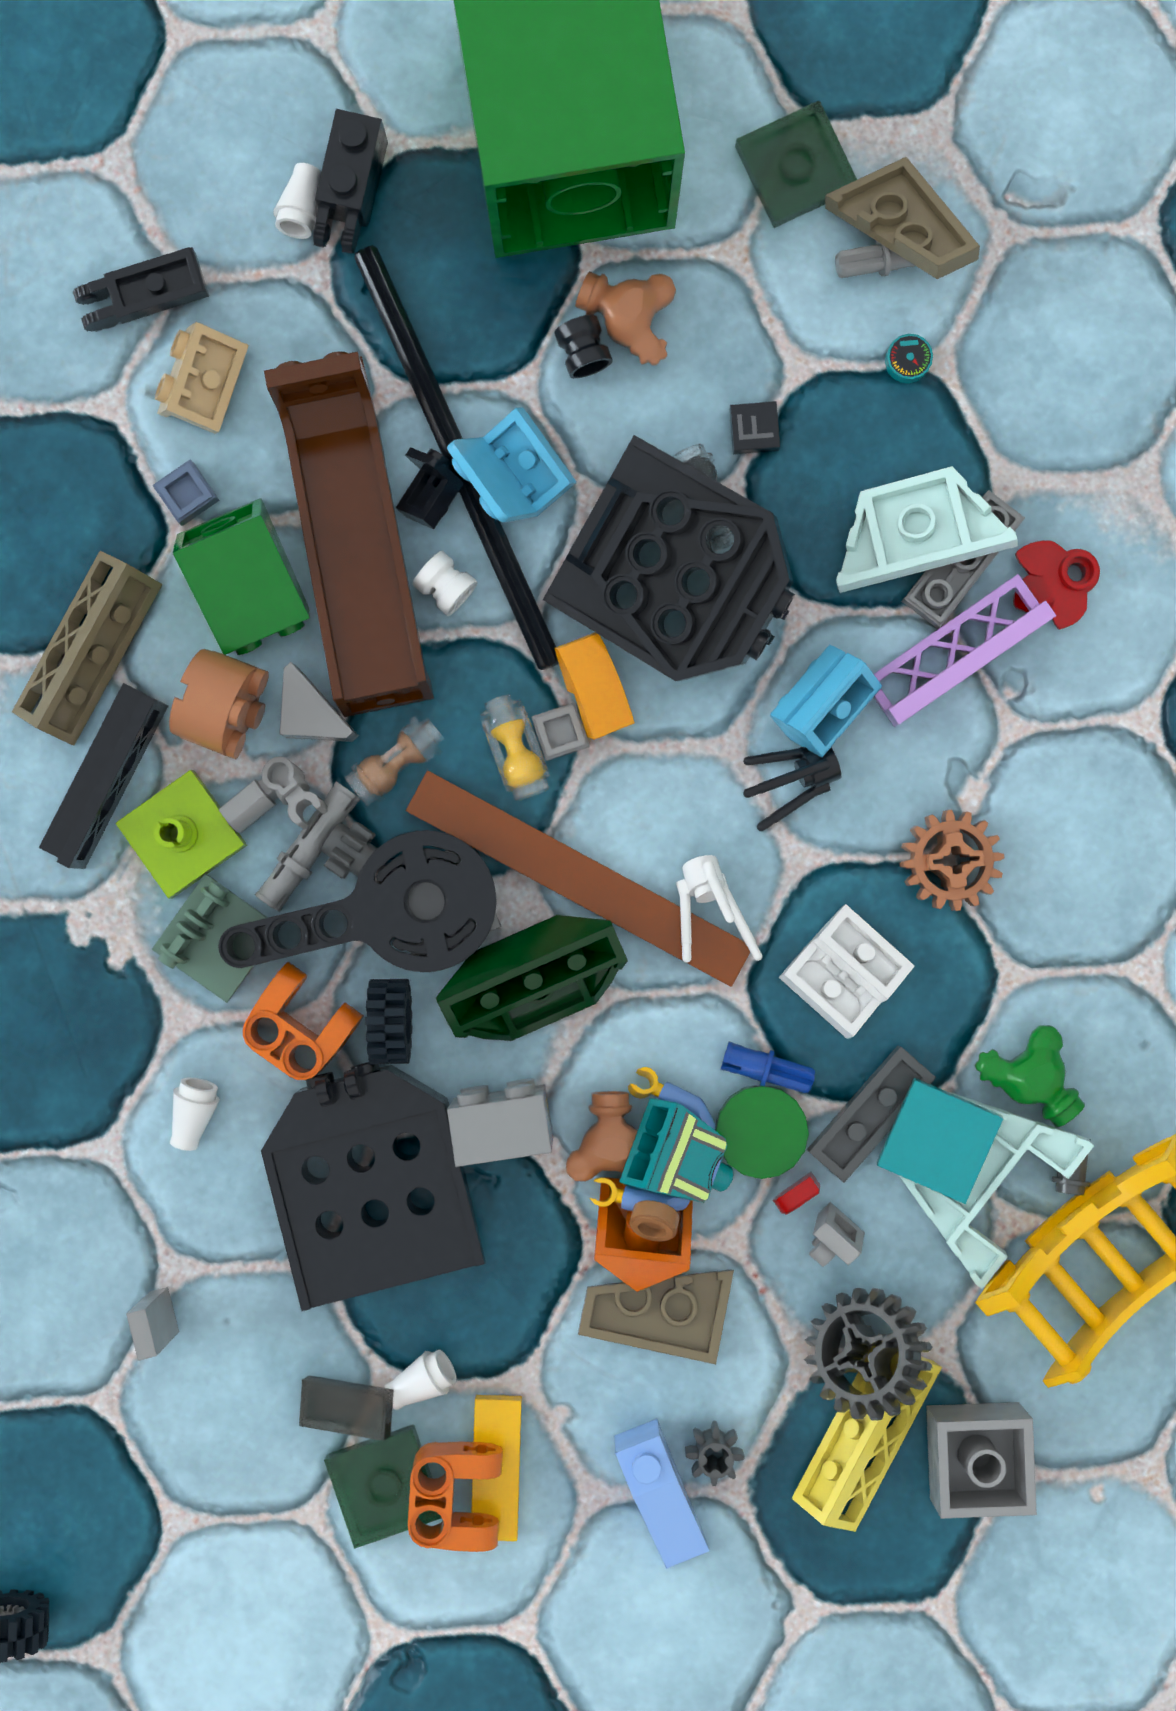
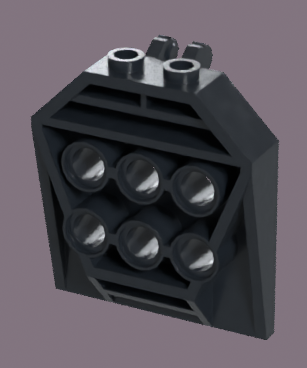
[543,435,795,681]
[261,1062,486,1312]

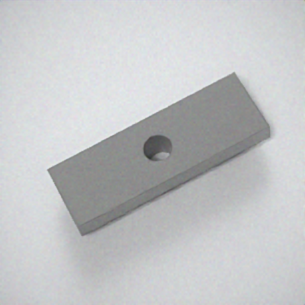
[902,490,1025,629]

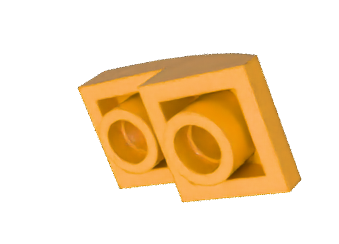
[554,632,635,740]

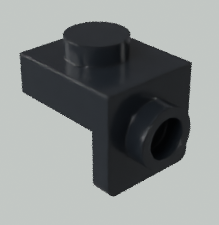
[395,447,464,529]

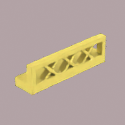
[792,1334,942,1532]

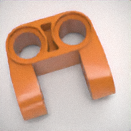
[243,961,364,1080]
[408,1441,503,1552]

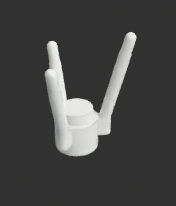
[676,855,762,963]

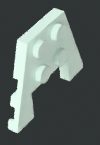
[899,1092,1094,1289]

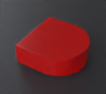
[772,1172,820,1215]

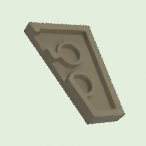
[825,157,980,279]
[578,1269,734,1364]

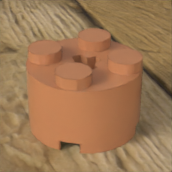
[169,649,269,759]

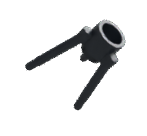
[743,747,842,831]

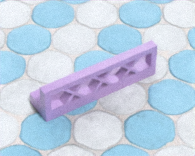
[874,574,1057,727]

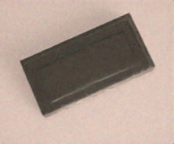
[299,1375,394,1441]

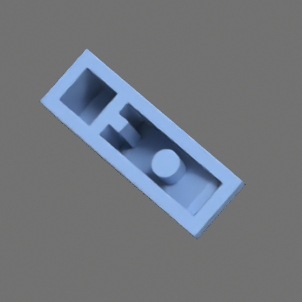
[614,1419,709,1569]

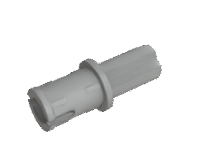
[835,241,915,278]

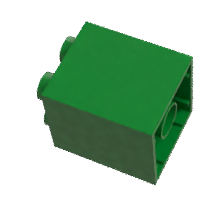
[453,0,685,258]

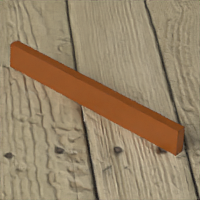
[405,770,750,987]

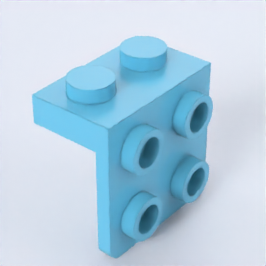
[447,407,577,523]

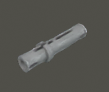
[255,782,360,912]

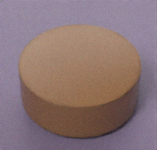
[629,1200,680,1242]

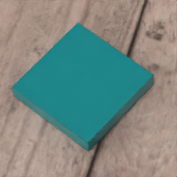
[877,1078,1004,1204]

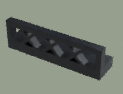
[39,683,169,869]

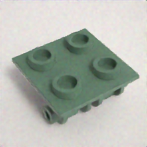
[152,874,281,1003]

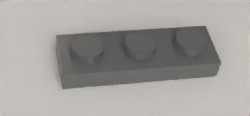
[807,1045,936,1183]

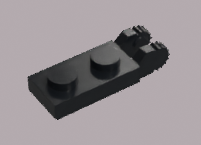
[73,247,209,332]

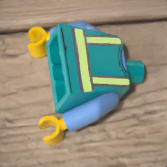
[589,1067,733,1212]

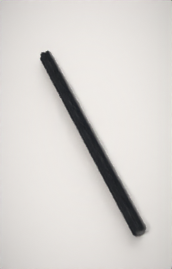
[354,245,559,670]

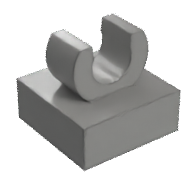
[809,1202,865,1267]

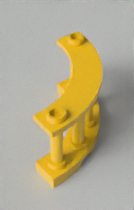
[975,1134,1176,1388]

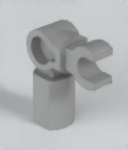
[219,756,328,833]

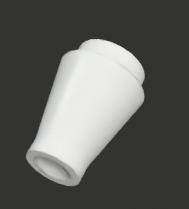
[273,163,321,239]
[170,1077,220,1151]
[384,1350,456,1410]

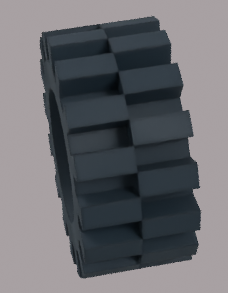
[365,979,413,1064]
[0,1589,49,1663]

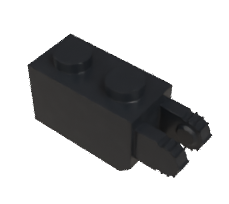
[313,109,388,254]

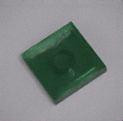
[735,100,857,228]
[324,1424,442,1549]

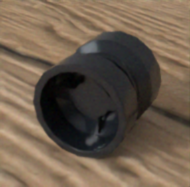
[554,315,613,379]

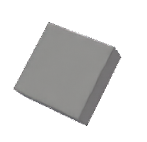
[531,702,590,761]

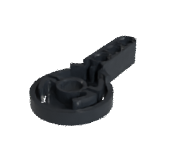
[218,830,497,972]

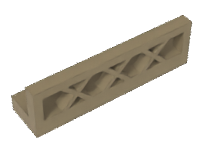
[12,551,162,746]

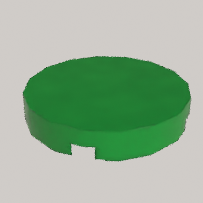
[715,1085,809,1179]

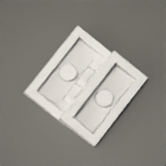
[779,904,914,1039]

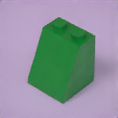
[173,498,310,655]

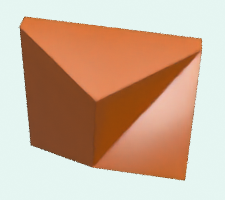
[594,1177,693,1292]

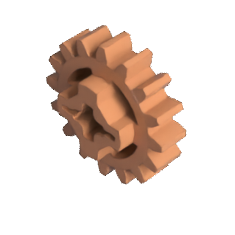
[900,810,1005,911]

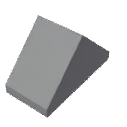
[280,662,359,742]

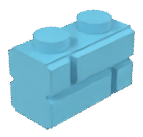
[770,644,882,757]

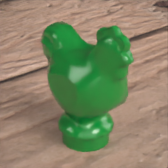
[975,1025,1085,1127]

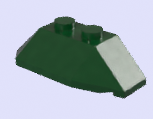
[436,915,628,1041]

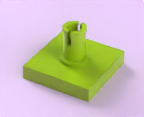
[115,770,247,899]

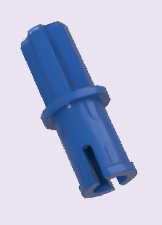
[720,1041,815,1093]

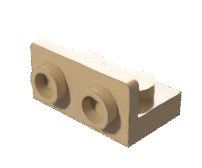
[155,321,249,434]

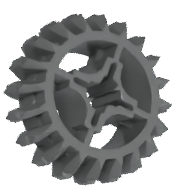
[804,1288,933,1421]

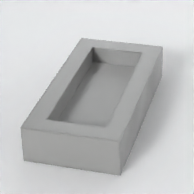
[126,1287,179,1361]

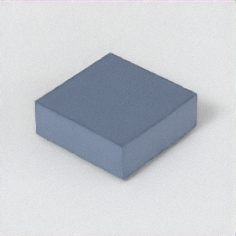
[152,459,220,526]

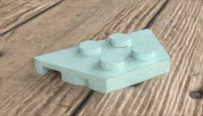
[836,466,1018,593]

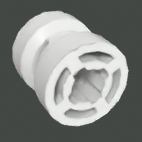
[412,550,478,616]

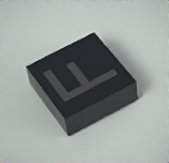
[729,401,780,455]

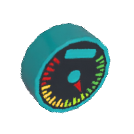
[885,333,933,384]

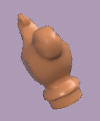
[575,271,676,366]
[566,1091,638,1182]

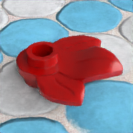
[1013,540,1100,630]

